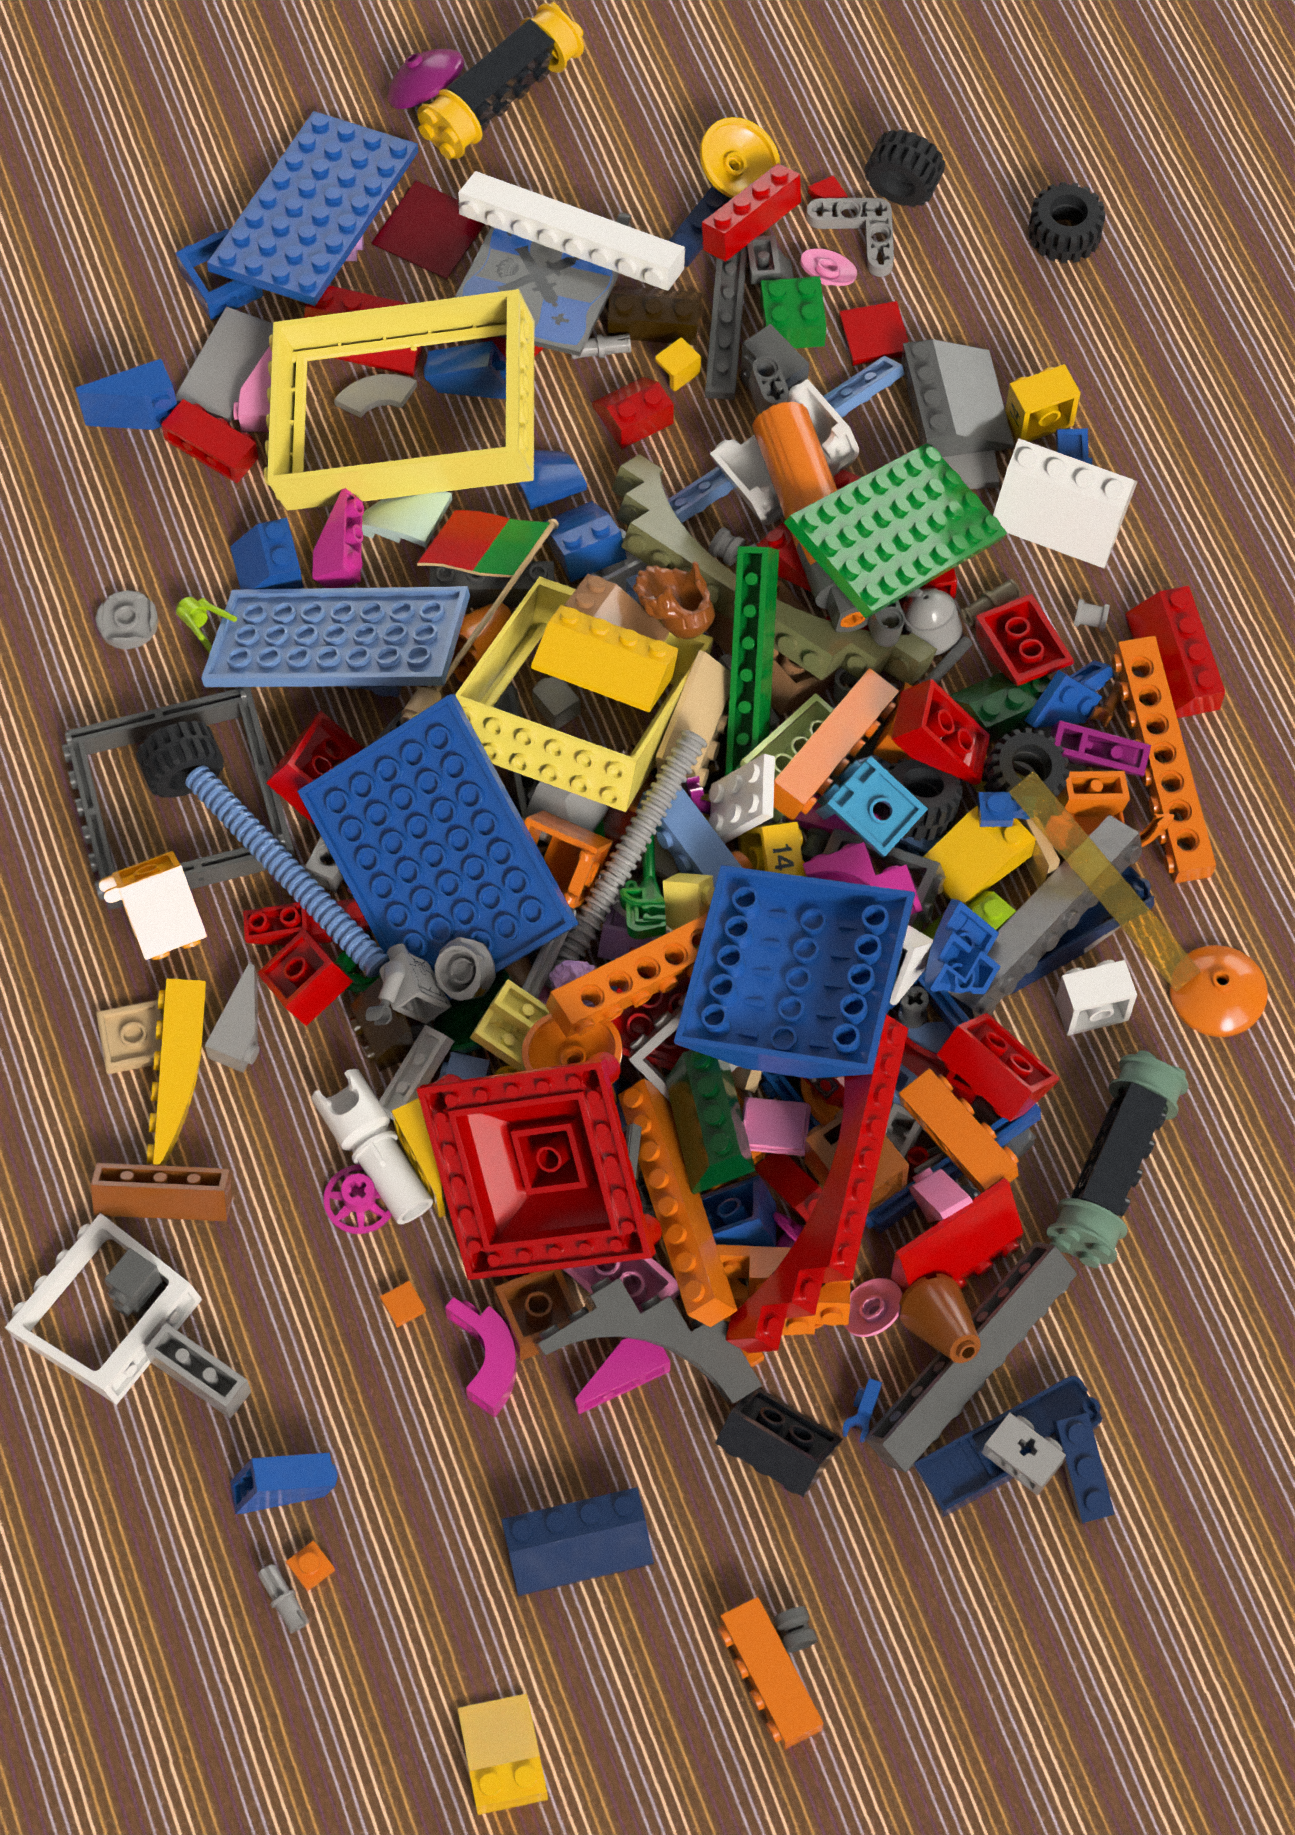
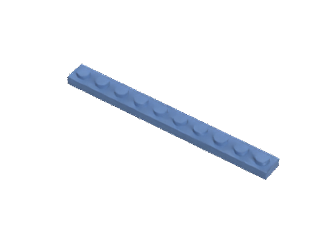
[668,356,905,523]

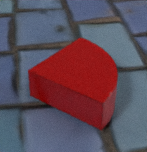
[808,175,848,199]

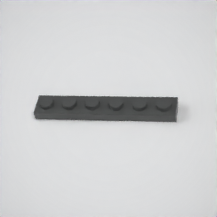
[705,245,747,400]

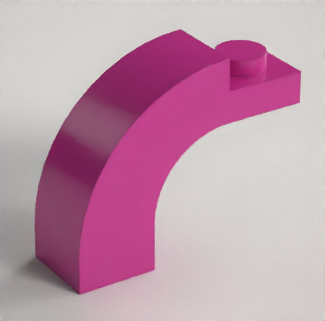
[445,1297,517,1418]

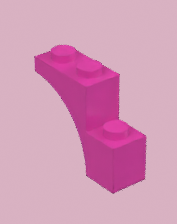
[803,842,923,915]

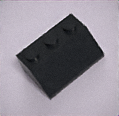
[715,1388,843,1497]

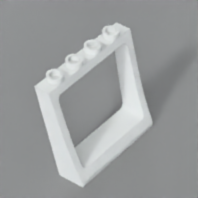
[5,1213,202,1405]

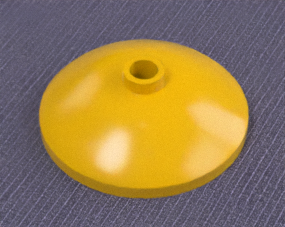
[699,117,781,198]

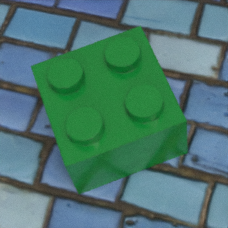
[760,276,826,348]

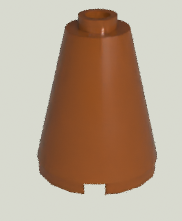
[899,1273,981,1363]

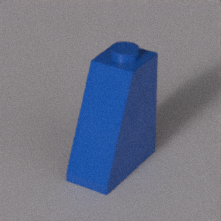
[423,341,506,399]
[230,1453,338,1514]

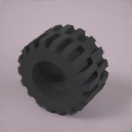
[864,130,945,207]
[1028,182,1105,264]
[136,721,224,798]
[982,728,1070,814]
[876,757,963,841]

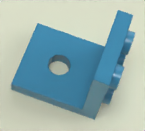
[815,756,928,857]

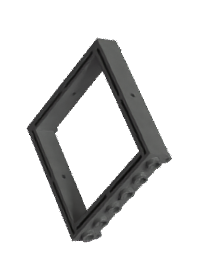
[62,687,295,910]

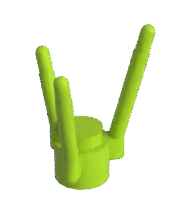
[176,597,237,653]

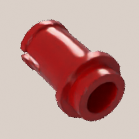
[907,1147,929,1183]

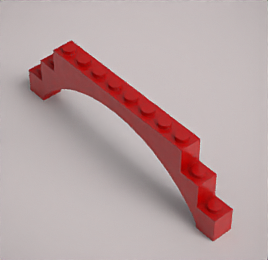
[725,1014,909,1353]

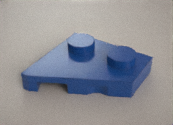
[1024,670,1102,728]

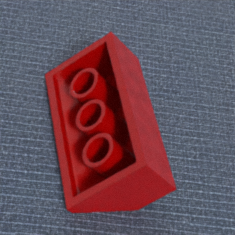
[304,285,424,376]
[1125,585,1226,719]

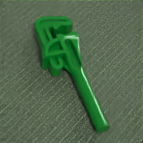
[619,835,666,939]

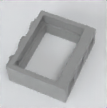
[629,993,738,1103]

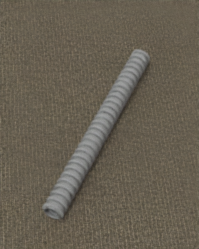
[544,730,707,990]

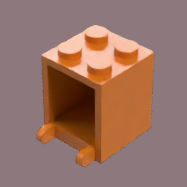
[523,810,613,909]

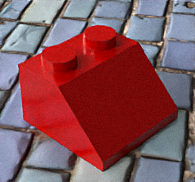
[592,377,674,449]
[257,928,353,1027]

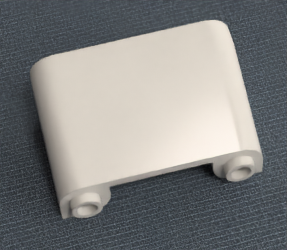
[710,379,859,525]

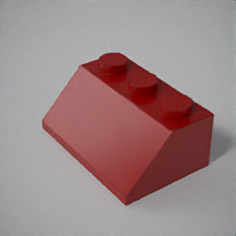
[936,1013,1060,1122]

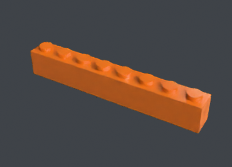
[618,1078,738,1327]

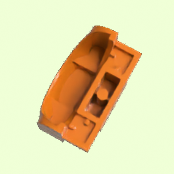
[716,1245,851,1335]

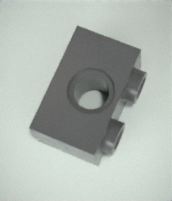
[104,1248,165,1319]

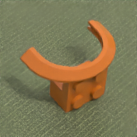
[1044,771,1174,855]

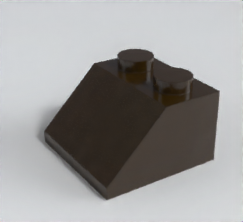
[348,977,413,1072]

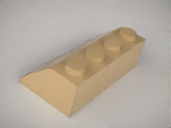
[655,650,731,794]

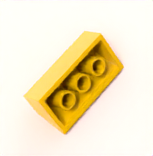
[531,605,679,712]

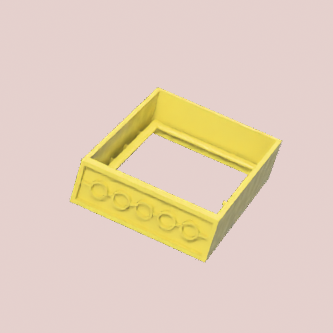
[264,289,535,511]

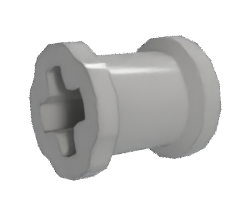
[1074,599,1110,632]

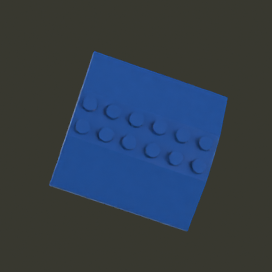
[674,865,915,1079]

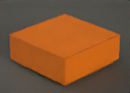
[380,1280,426,1328]

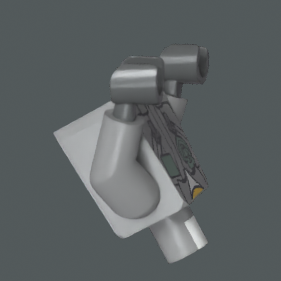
[366,944,451,1042]

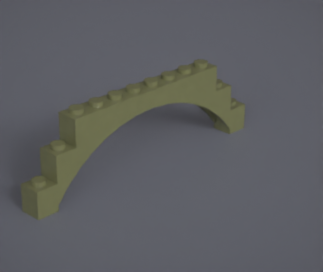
[611,454,937,685]

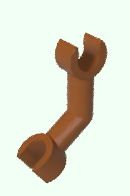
[1089,675,1122,727]

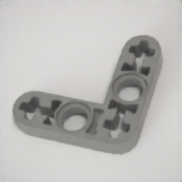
[806,198,894,277]

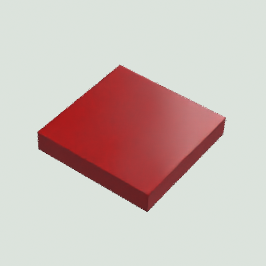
[839,301,909,366]

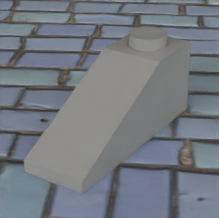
[205,963,259,1073]

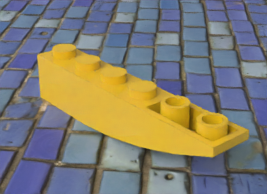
[147,979,206,1166]

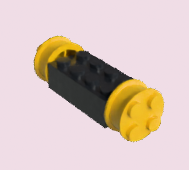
[417,2,584,160]

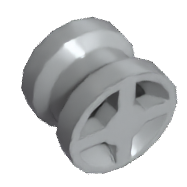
[708,527,746,566]

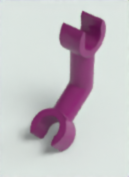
[686,776,711,816]

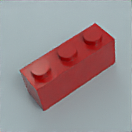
[161,399,259,483]

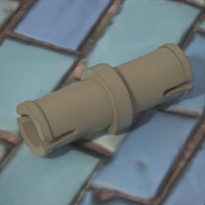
[960,579,1021,626]

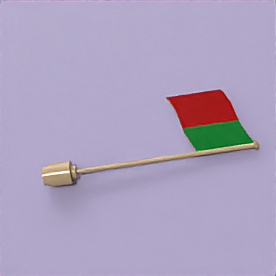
[400,510,559,724]

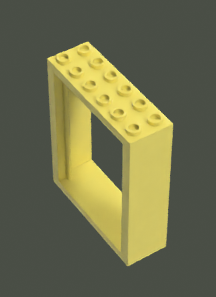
[455,576,713,812]

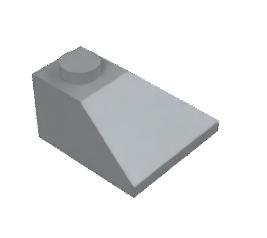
[523,781,608,844]

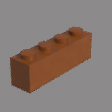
[90,1163,232,1221]

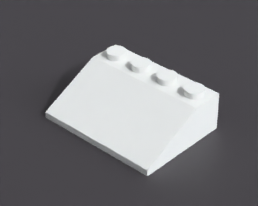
[993,438,1138,568]

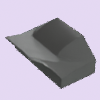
[747,235,794,284]

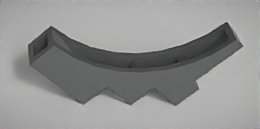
[534,1276,762,1404]

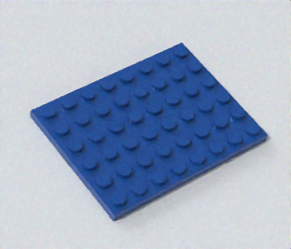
[297,694,579,1002]

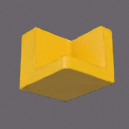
[655,337,701,392]

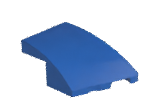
[515,450,587,510]
[925,899,1001,994]

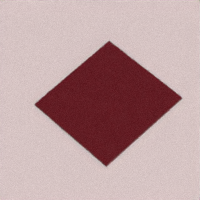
[371,181,485,279]

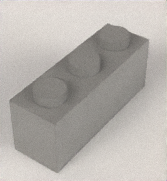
[145,1323,251,1419]

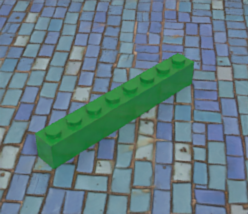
[725,546,779,776]

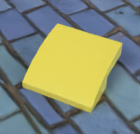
[470,979,550,1071]

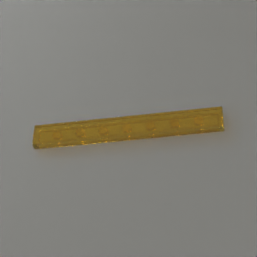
[1008,771,1201,992]

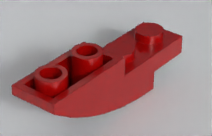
[243,898,372,945]

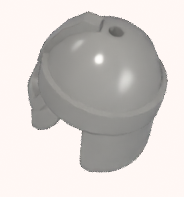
[902,587,963,656]

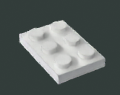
[708,754,775,844]

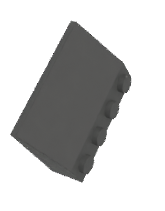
[901,339,1014,457]

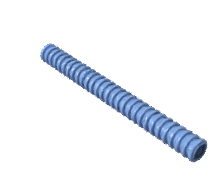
[185,765,390,978]

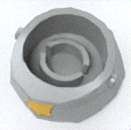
[435,937,496,1001]

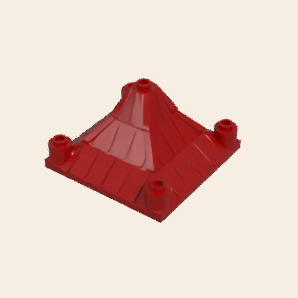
[417,1052,662,1280]

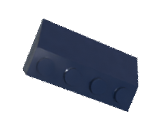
[501,1487,654,1597]

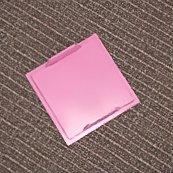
[742,1097,811,1156]

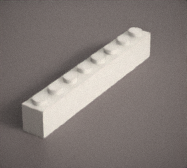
[458,171,685,291]

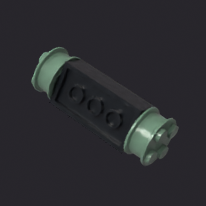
[1047,1051,1189,1268]

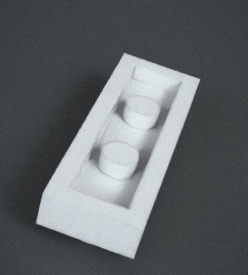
[379,1025,454,1120]

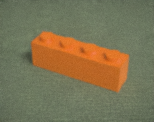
[899,1068,1019,1193]
[717,1597,824,1750]

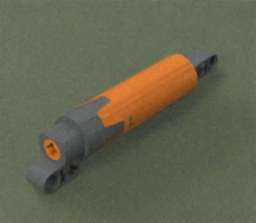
[749,356,905,647]

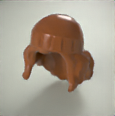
[633,561,715,639]

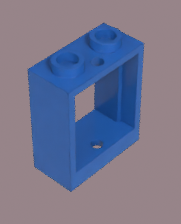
[175,228,263,321]

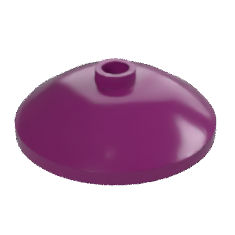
[387,49,464,109]

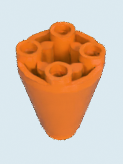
[451,603,512,683]

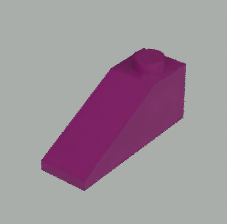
[1050,720,1151,777]

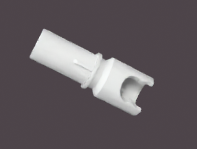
[311,1069,433,1224]

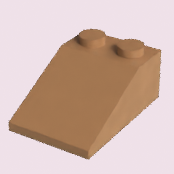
[564,574,669,642]

